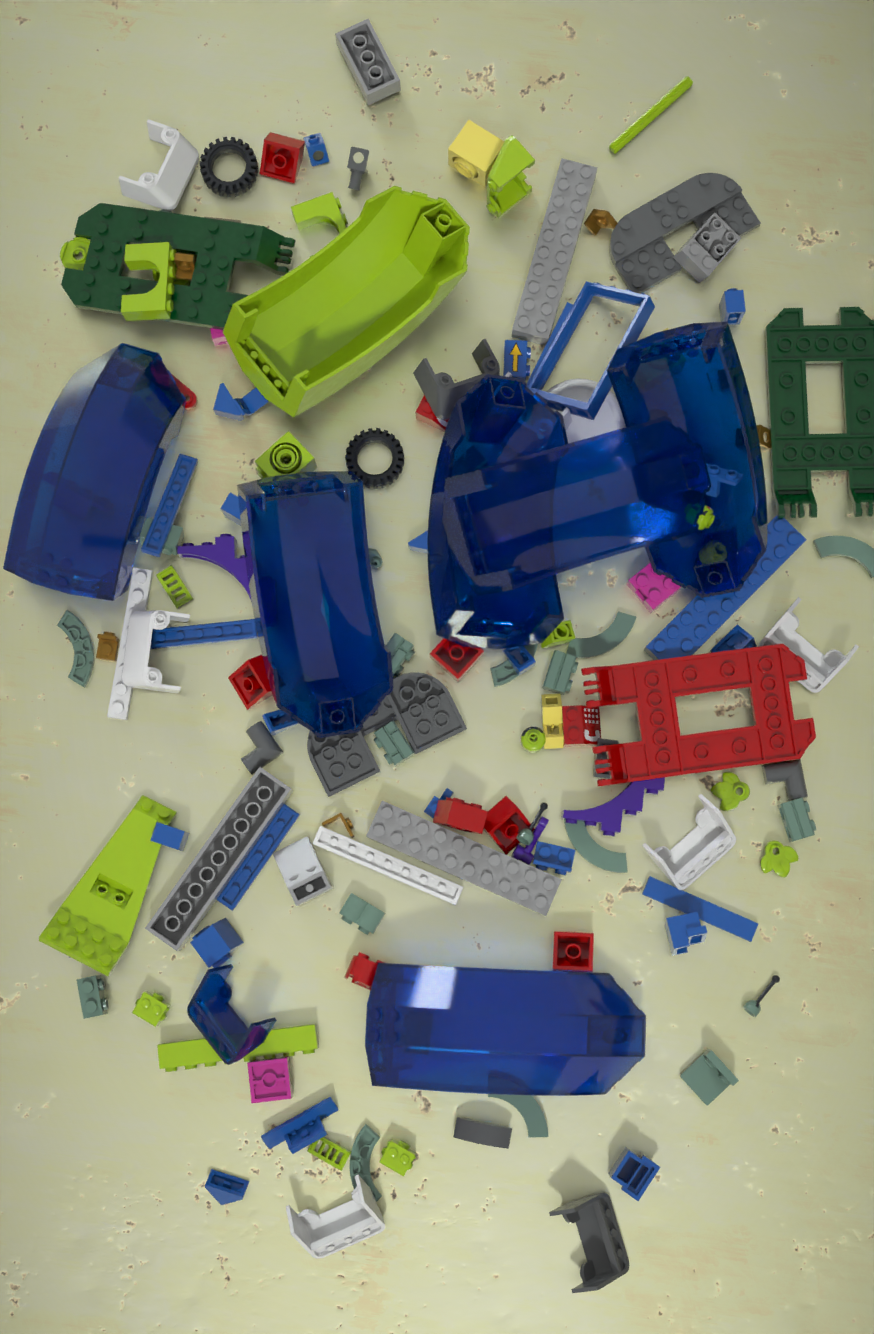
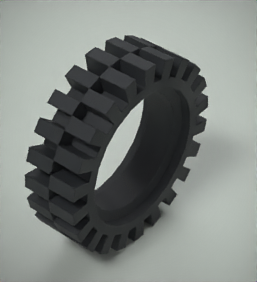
[200,137,258,197]
[345,428,404,489]

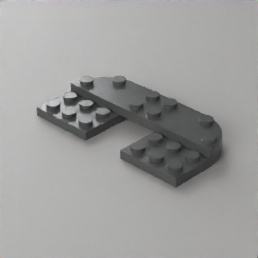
[609,173,761,294]
[307,672,467,797]

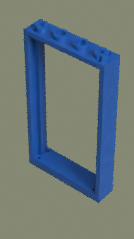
[525,281,655,420]

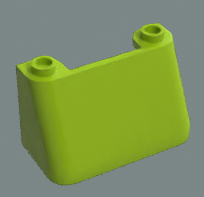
[486,135,535,218]

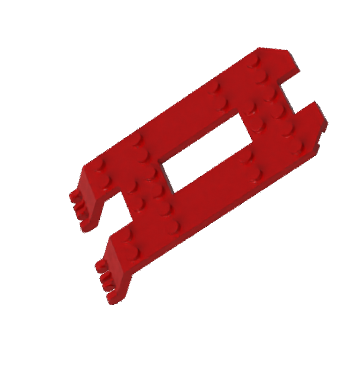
[581,643,816,787]

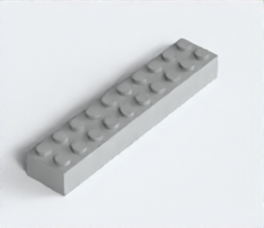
[511,158,597,346]
[145,767,293,951]
[366,801,562,916]

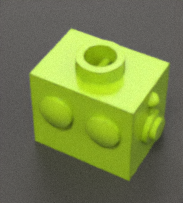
[537,620,575,648]
[132,991,171,1027]
[379,1139,416,1176]

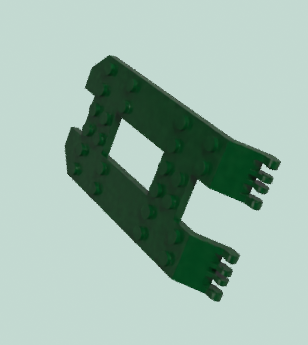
[61,203,296,330]
[765,307,874,518]

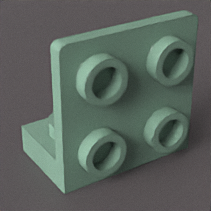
[680,1049,739,1105]

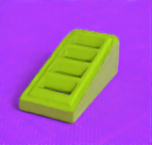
[156,565,193,609]
[307,1137,351,1171]

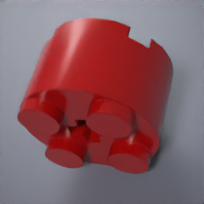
[344,952,390,993]

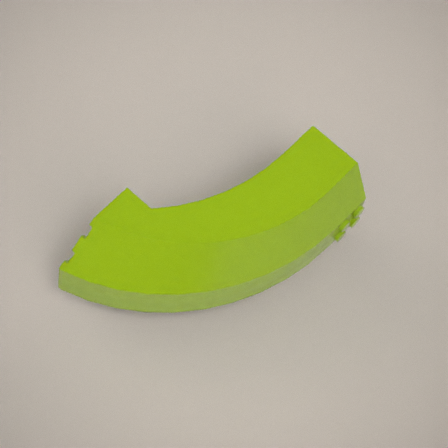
[223,186,470,417]

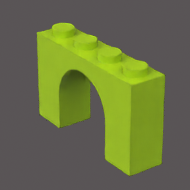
[291,192,348,257]
[121,242,176,321]

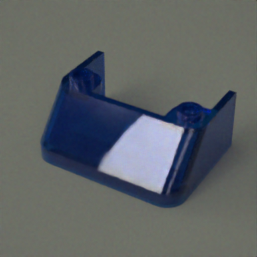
[187,964,277,1065]

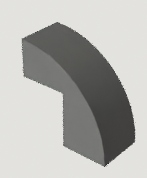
[453,1117,512,1149]

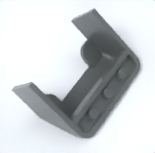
[413,339,500,420]
[549,1193,629,1293]

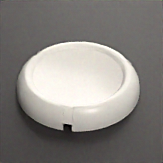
[532,378,626,470]

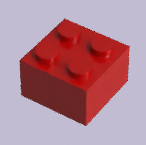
[430,626,484,682]
[433,797,488,834]

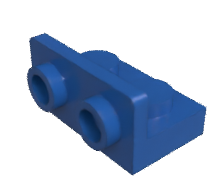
[710,624,757,653]
[532,841,575,875]

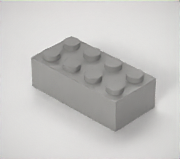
[335,19,401,105]

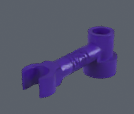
[511,816,549,865]

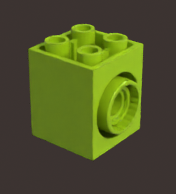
[255,431,317,497]

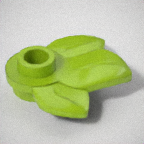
[711,772,750,811]
[760,840,798,877]

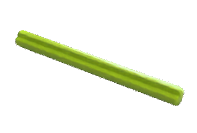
[609,76,693,154]

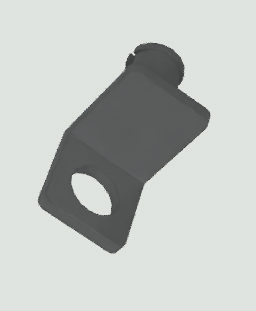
[347,147,369,191]

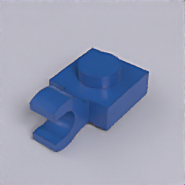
[424,788,454,819]

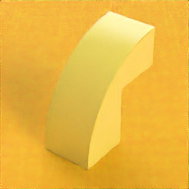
[541,694,564,749]

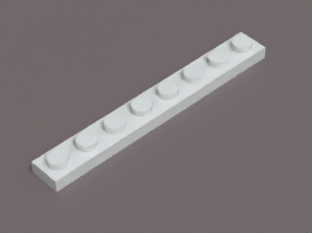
[107,568,153,720]
[312,826,463,905]

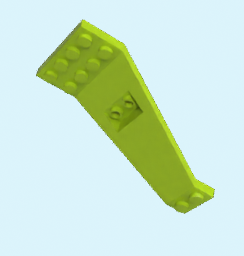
[39,795,177,976]

